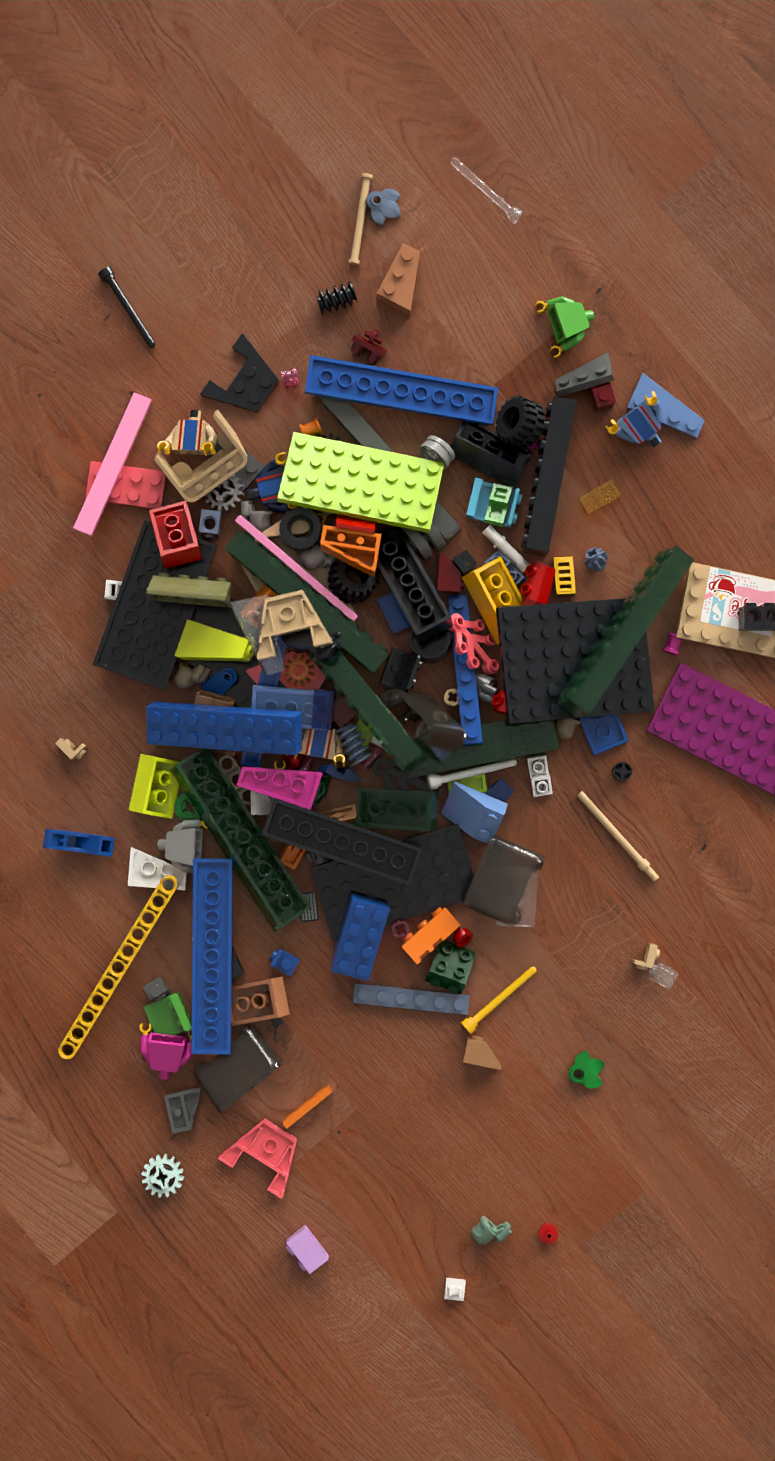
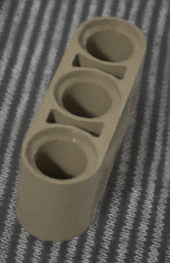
[218,755,251,805]

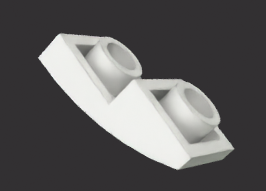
[527,754,553,797]

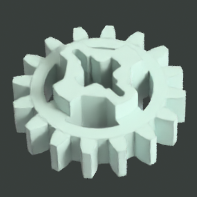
[141,1154,184,1198]

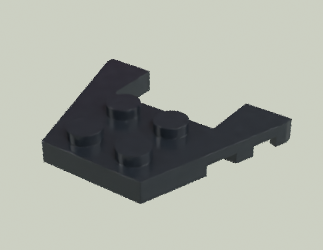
[200,334,279,413]

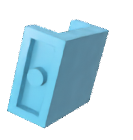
[466,478,522,528]

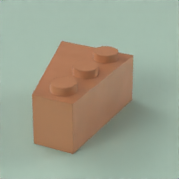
[377,243,420,316]

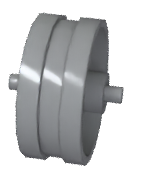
[419,435,455,470]

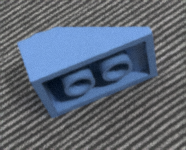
[441,781,508,845]

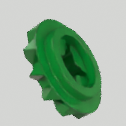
[174,792,205,821]

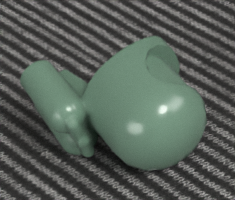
[471,1215,512,1245]

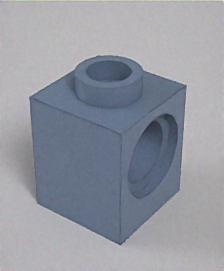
[199,509,222,539]

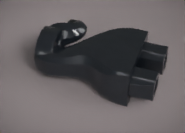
[280,628,342,662]

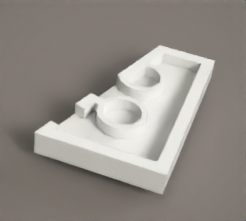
[128,847,187,890]

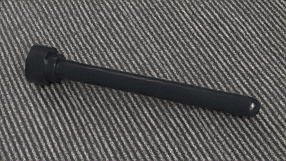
[98,266,155,348]

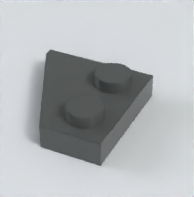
[164,1086,201,1134]

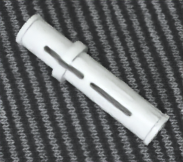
[482,524,530,573]

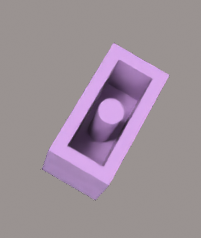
[286,1225,329,1274]

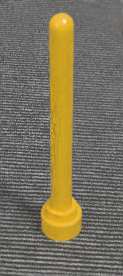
[461,967,537,1034]

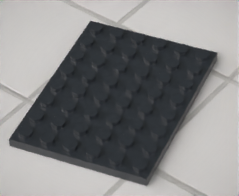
[496,597,655,724]

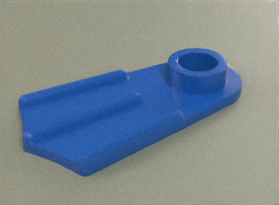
[200,667,237,695]

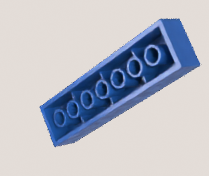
[146,701,302,755]

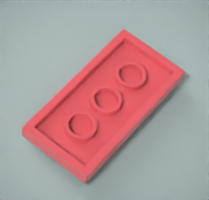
[85,461,167,509]

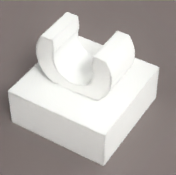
[444,1278,466,1301]

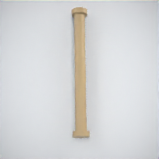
[348,173,373,266]

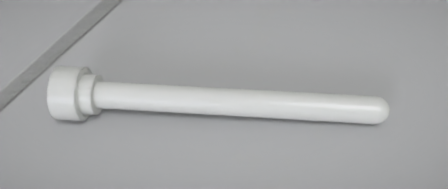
[427,759,517,790]

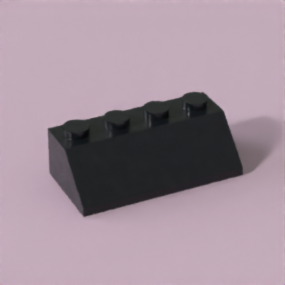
[450,421,534,488]

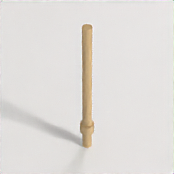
[577,791,659,882]

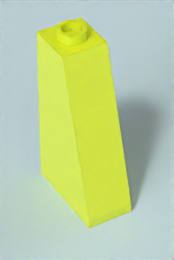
[174,619,255,661]

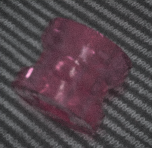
[281,367,300,389]

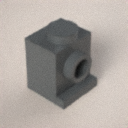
[143,976,171,1002]

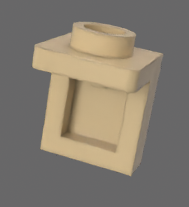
[632,943,660,971]

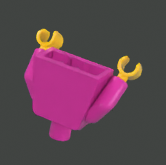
[140,1023,193,1079]

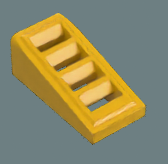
[553,557,576,596]

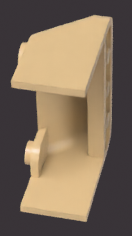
[154,409,248,502]

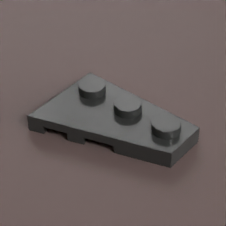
[555,353,614,397]

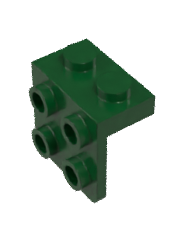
[425,940,475,994]

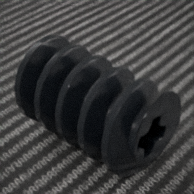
[316,281,358,315]

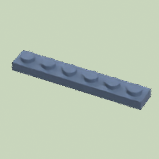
[353,983,470,1015]

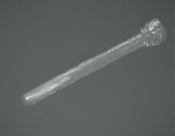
[450,157,523,224]

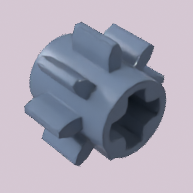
[584,548,609,571]

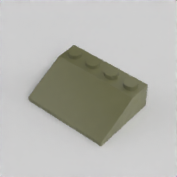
[146,573,232,608]

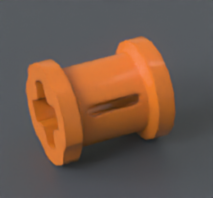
[299,418,323,436]

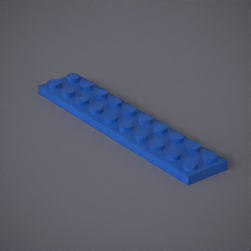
[304,355,498,426]
[191,858,233,1054]

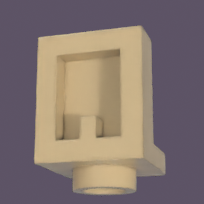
[55,738,88,760]

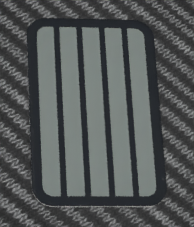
[298,892,319,922]

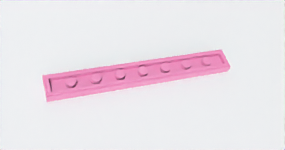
[73,393,152,537]
[235,515,357,622]

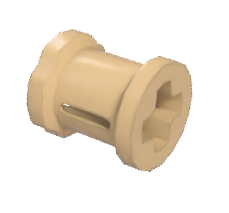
[444,689,459,707]

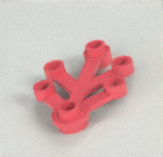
[449,613,499,676]

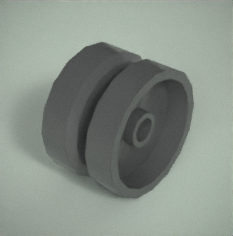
[401,522,447,561]

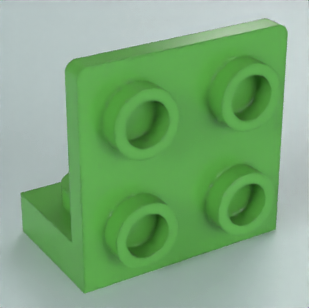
[144,991,192,1035]

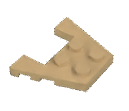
[257,590,333,661]

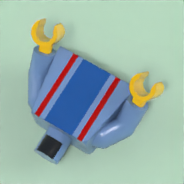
[605,391,663,448]

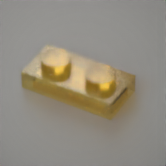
[578,479,621,515]

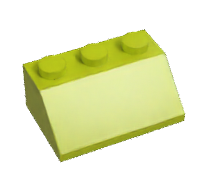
[129,754,184,819]

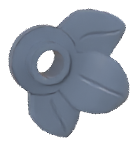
[366,189,401,225]

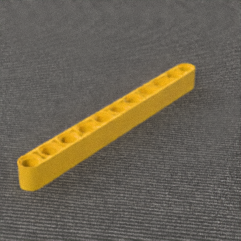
[58,875,178,1059]

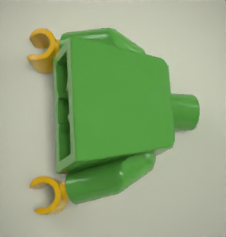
[535,296,594,358]

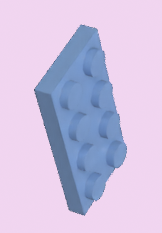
[252,685,331,730]

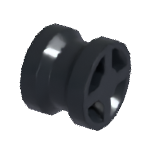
[612,762,632,782]

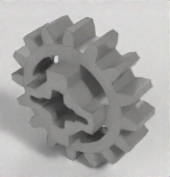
[203,474,244,512]

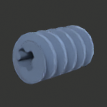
[335,723,372,766]

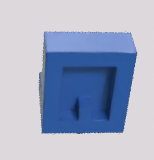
[269,948,300,976]

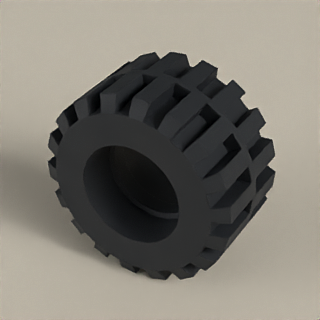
[495,396,546,449]
[327,559,380,604]

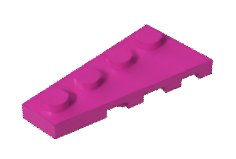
[237,766,323,810]

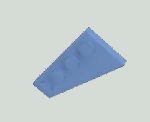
[627,373,705,439]

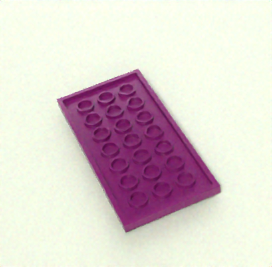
[646,663,775,796]

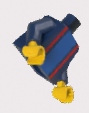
[247,452,299,513]

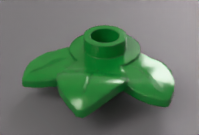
[568,1051,605,1089]

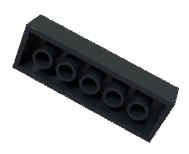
[377,526,453,644]

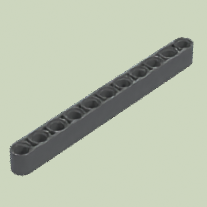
[316,396,462,543]

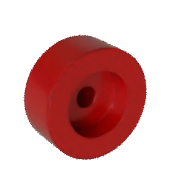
[282,754,302,770]
[453,927,473,947]
[538,1223,558,1244]

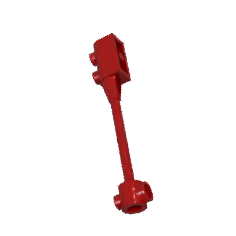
[492,562,555,715]

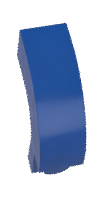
[43,829,115,857]

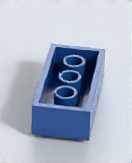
[330,893,390,981]

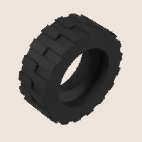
[279,507,322,551]

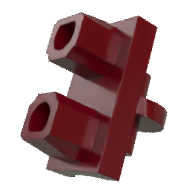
[351,329,387,364]

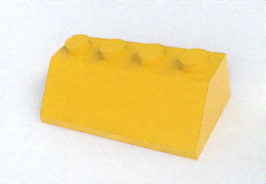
[462,556,522,645]

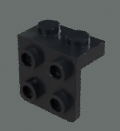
[379,647,422,692]

